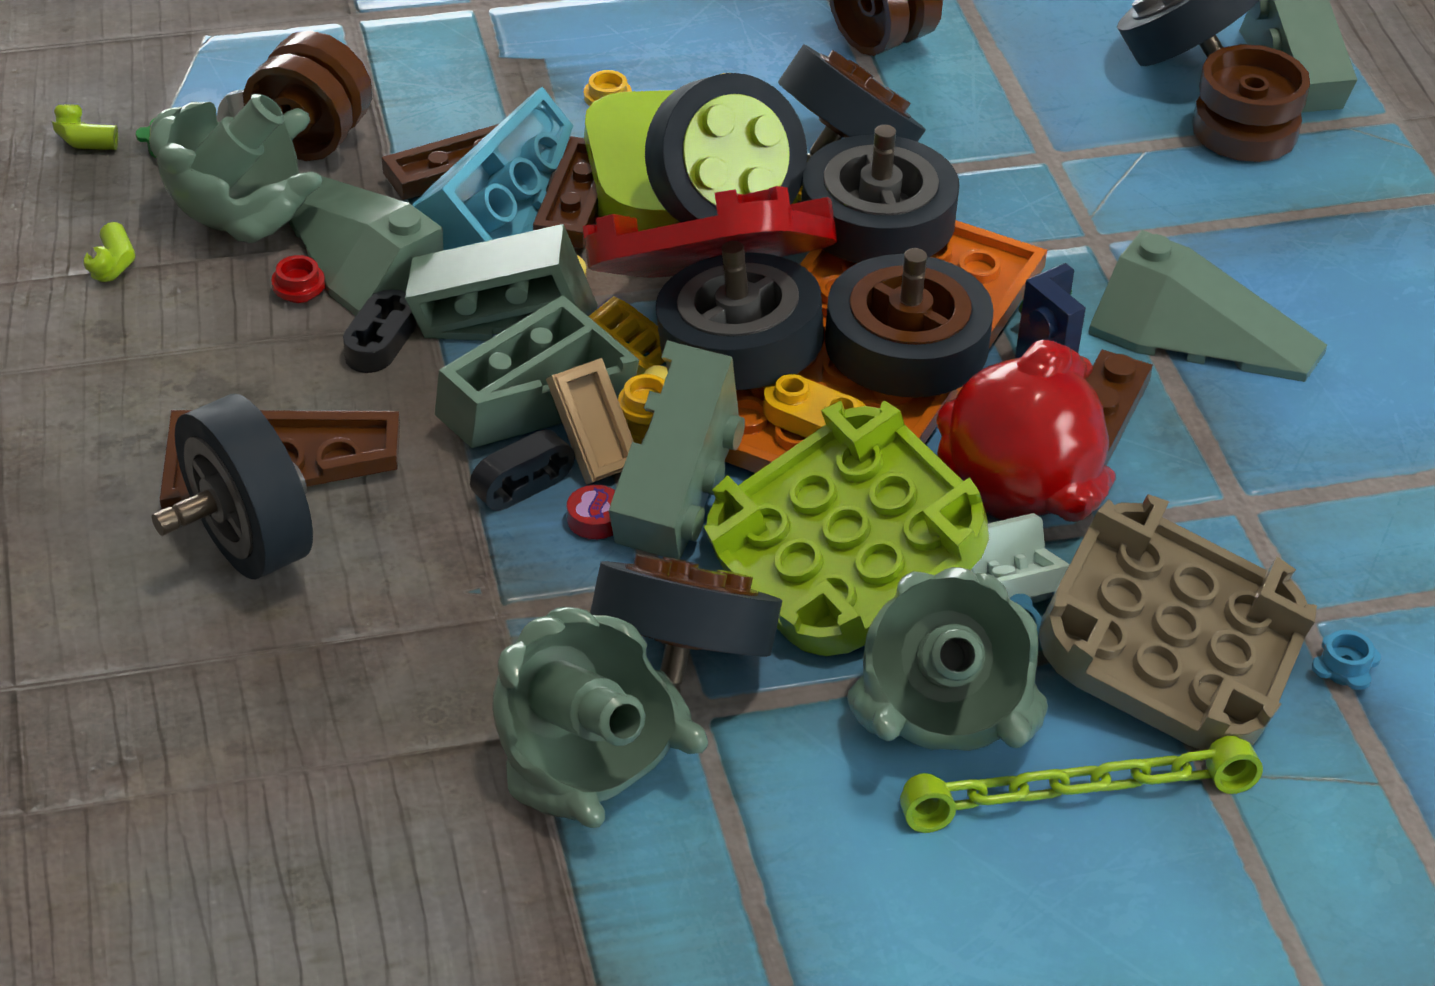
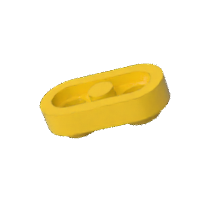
[763,374,866,438]

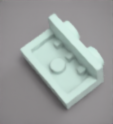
[971,513,1070,602]

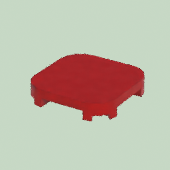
[583,186,837,278]

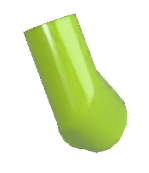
[52,104,118,150]
[83,222,135,282]

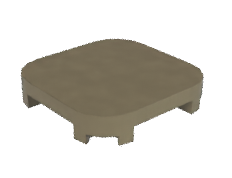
[1038,494,1317,750]

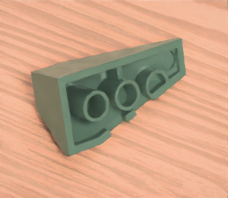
[289,175,444,316]

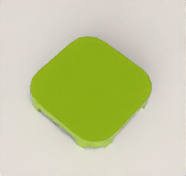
[584,90,798,231]
[704,401,989,656]

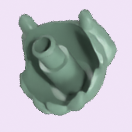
[149,93,323,243]
[847,567,1048,751]
[492,607,708,828]

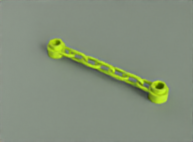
[900,736,1263,833]

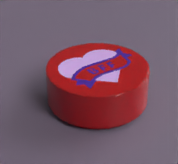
[567,485,615,539]

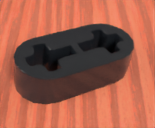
[343,289,416,373]
[470,429,575,511]

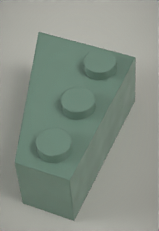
[1239,0,1357,113]
[405,224,597,341]
[434,295,639,448]
[609,341,745,559]

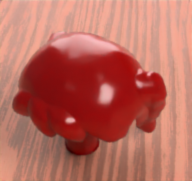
[936,340,1116,522]

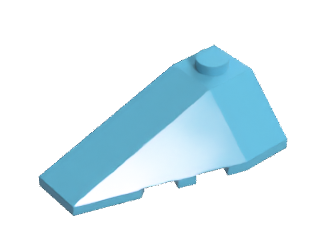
[412,87,573,250]

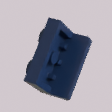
[1015,263,1086,359]

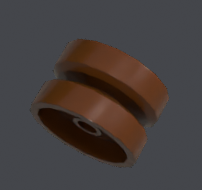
[829,0,943,56]
[242,30,373,161]
[1192,44,1310,162]

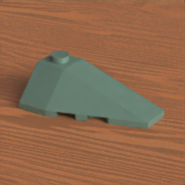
[1088,230,1327,382]

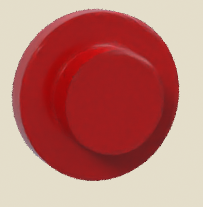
[271,255,325,303]

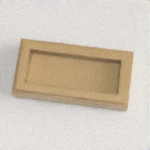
[546,358,634,485]

